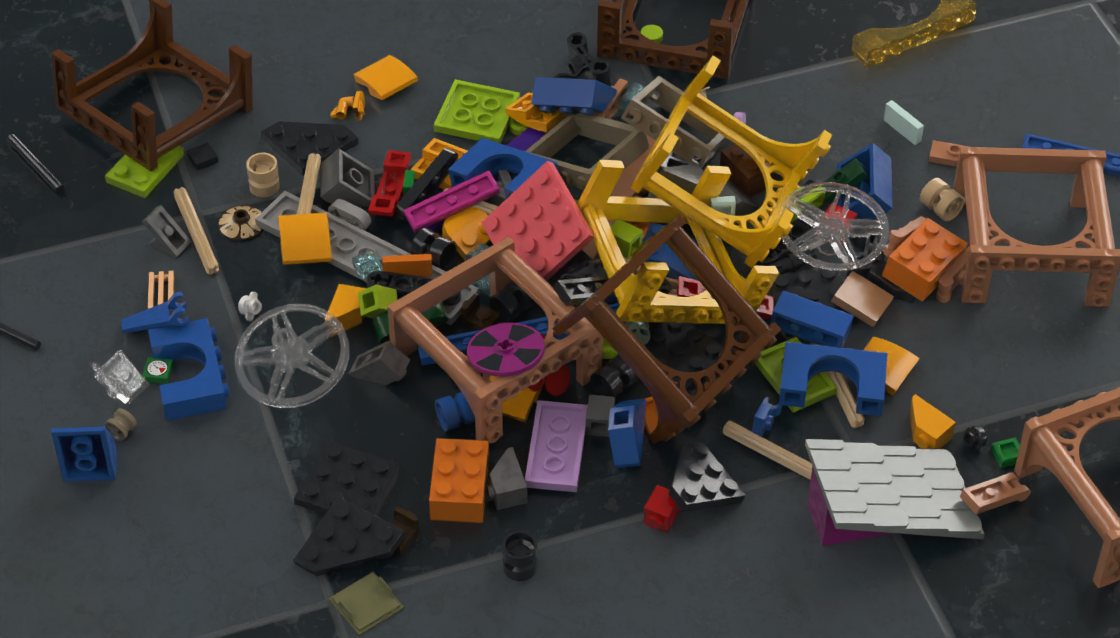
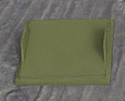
[328,572,404,636]

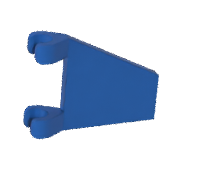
[121,291,189,334]

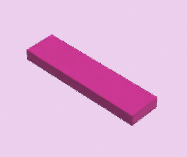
[404,171,500,233]

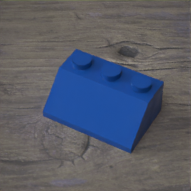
[531,77,617,115]
[837,143,893,219]

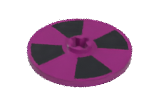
[467,323,545,377]

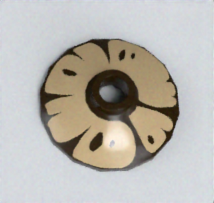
[218,205,264,242]

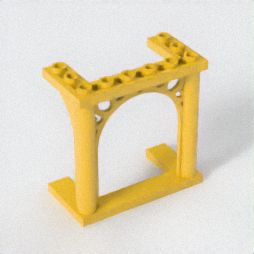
[630,56,832,268]
[577,160,779,324]

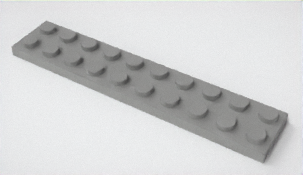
[255,191,479,325]

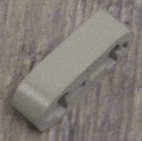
[328,199,372,231]

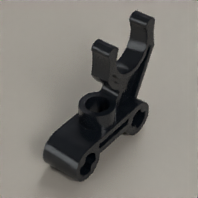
[552,32,612,86]
[846,218,916,303]

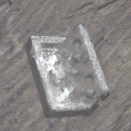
[91,349,150,405]

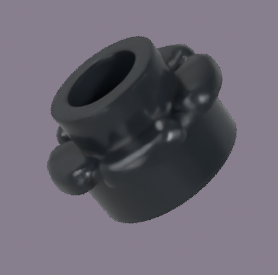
[963,426,987,451]

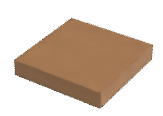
[831,271,894,327]

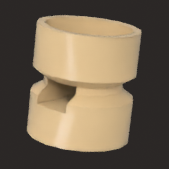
[246,152,280,197]
[919,178,965,222]

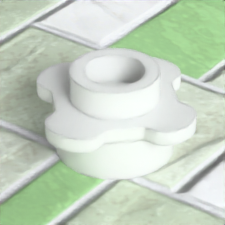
[238,292,262,321]

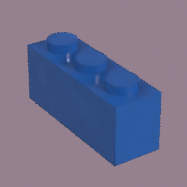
[770,291,854,348]

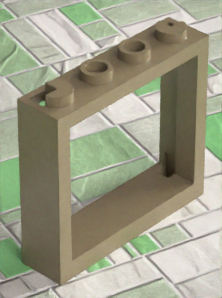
[621,76,728,168]
[525,111,649,191]

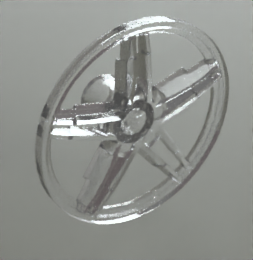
[778,182,889,271]
[235,304,349,408]

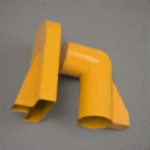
[330,91,365,121]

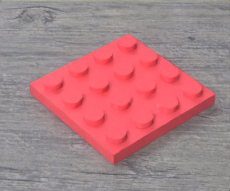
[481,161,595,281]

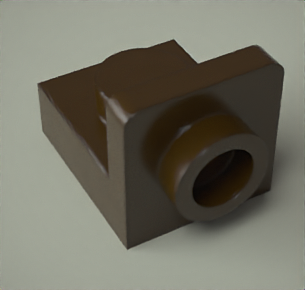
[460,293,500,331]
[390,506,419,555]

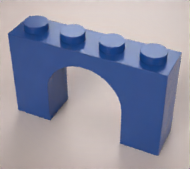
[448,138,559,199]
[148,318,230,421]
[779,342,888,416]

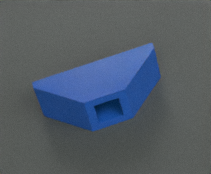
[608,398,646,469]

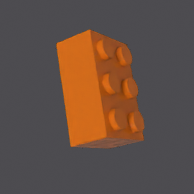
[882,218,968,302]
[429,438,489,523]

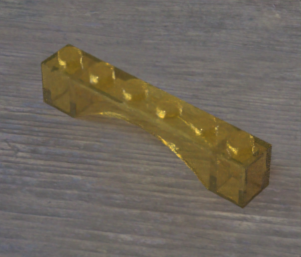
[852,0,977,68]

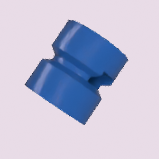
[435,391,475,431]

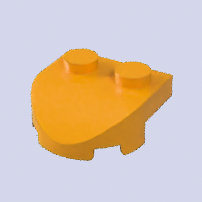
[442,207,491,260]

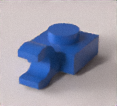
[752,397,782,437]

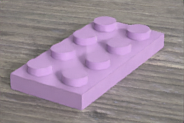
[525,400,588,492]

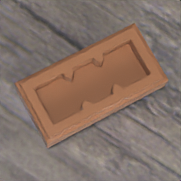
[928,140,968,167]

